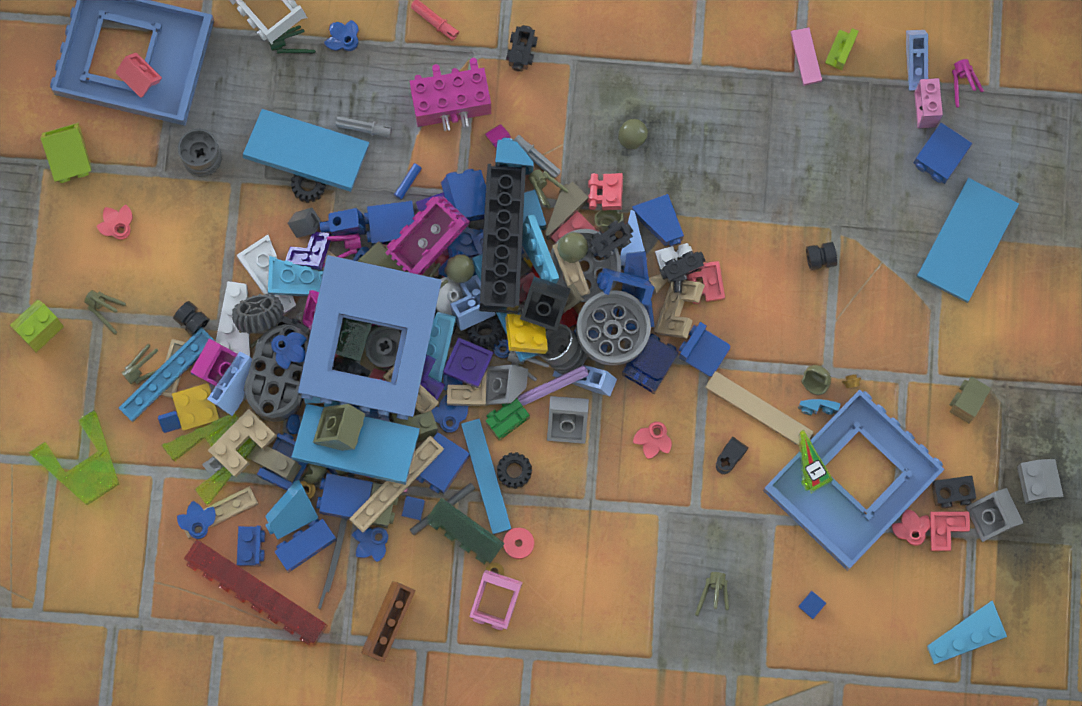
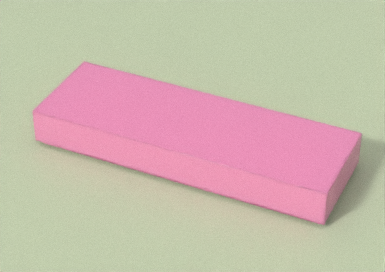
[790,27,822,86]

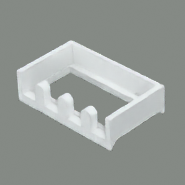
[229,0,307,45]

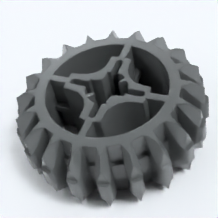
[232,294,284,334]

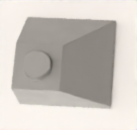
[486,365,528,405]

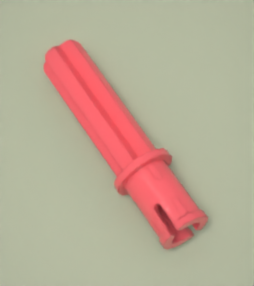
[411,0,459,41]

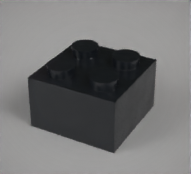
[520,276,571,331]

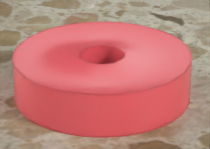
[503,528,534,559]

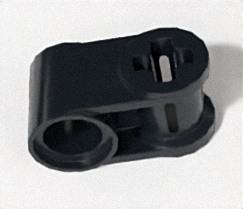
[716,437,749,474]

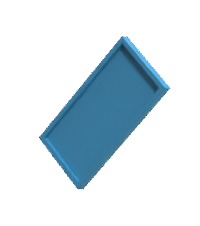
[243,109,369,192]
[917,178,1019,303]
[292,404,420,485]

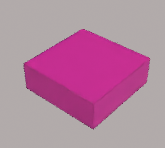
[485,124,511,148]

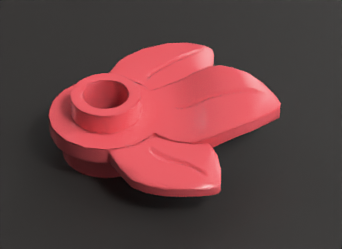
[97,205,133,240]
[633,422,672,459]
[892,509,931,546]

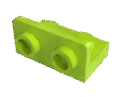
[825,28,859,70]

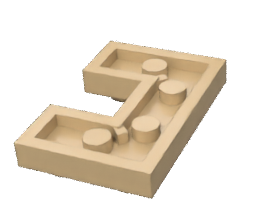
[654,281,705,338]
[447,348,487,406]
[208,409,277,477]

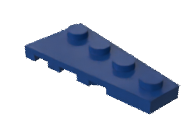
[618,251,655,330]

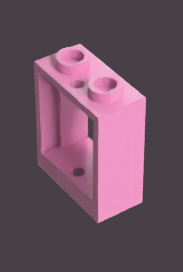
[914,78,943,129]
[470,570,523,630]

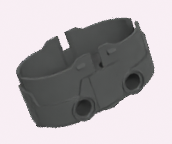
[244,325,309,422]

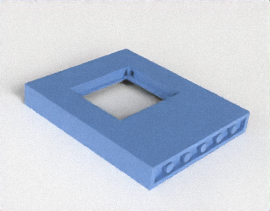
[50,0,214,126]
[298,255,442,420]
[763,390,944,571]

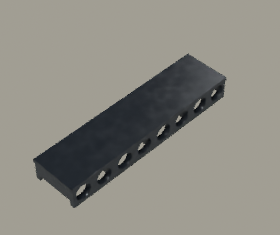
[479,164,526,314]

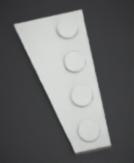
[237,235,296,316]
[216,281,251,357]

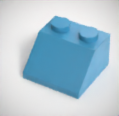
[495,138,534,175]

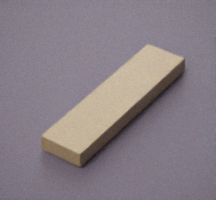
[184,486,258,538]

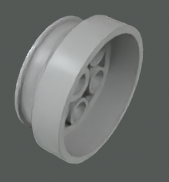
[550,229,621,302]
[576,290,651,365]

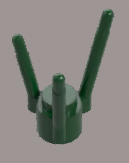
[269,25,316,54]

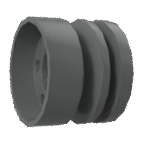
[178,128,222,177]
[538,324,587,374]

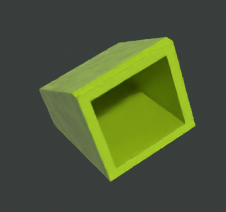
[41,123,92,183]
[10,299,64,352]

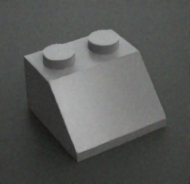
[547,396,589,444]
[1017,459,1064,504]
[966,488,1023,542]

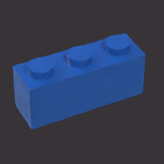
[274,519,337,573]

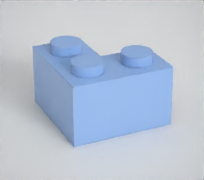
[450,275,495,331]

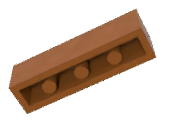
[361,581,416,662]

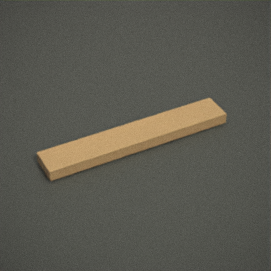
[705,371,813,448]
[349,436,444,533]

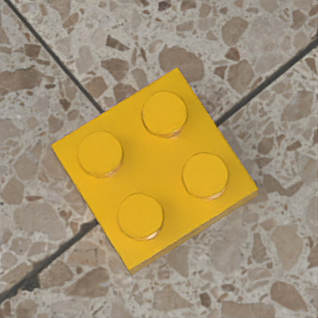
[505,314,548,354]
[172,383,220,431]

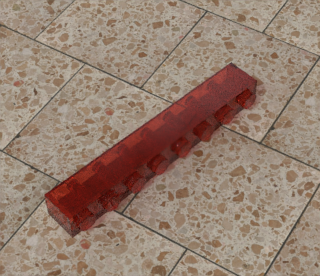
[184,540,328,646]

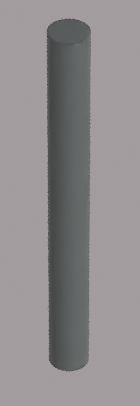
[410,483,475,535]

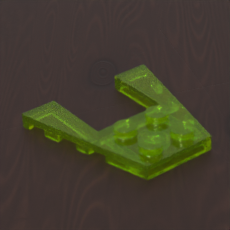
[29,410,120,505]
[162,413,257,506]

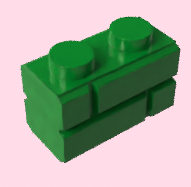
[485,398,530,441]

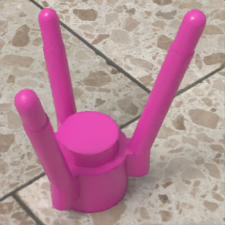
[952,59,984,108]
[322,233,361,268]

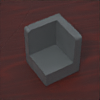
[287,208,322,238]

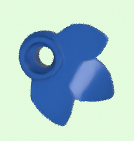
[324,20,359,51]
[271,332,307,369]
[431,395,468,433]
[177,501,216,539]
[352,527,388,562]

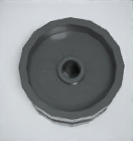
[365,326,402,370]

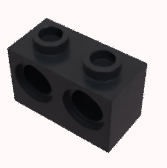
[932,475,976,509]

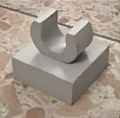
[202,456,228,481]

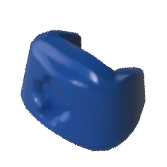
[286,414,301,434]

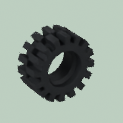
[291,174,326,203]
[467,316,503,350]
[497,452,532,489]

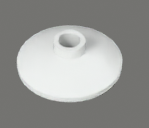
[436,277,463,315]

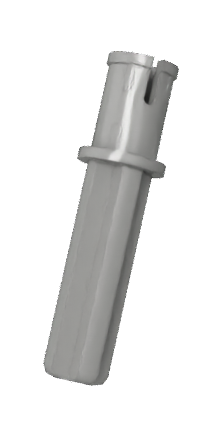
[336,117,392,138]
[513,135,561,178]

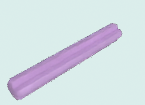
[518,365,589,406]

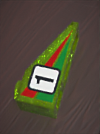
[798,430,833,494]

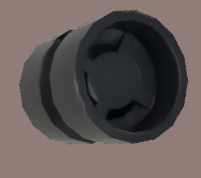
[806,242,838,271]
[173,301,210,336]

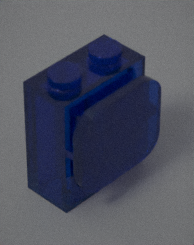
[622,333,679,395]

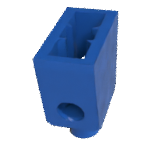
[320,208,367,236]

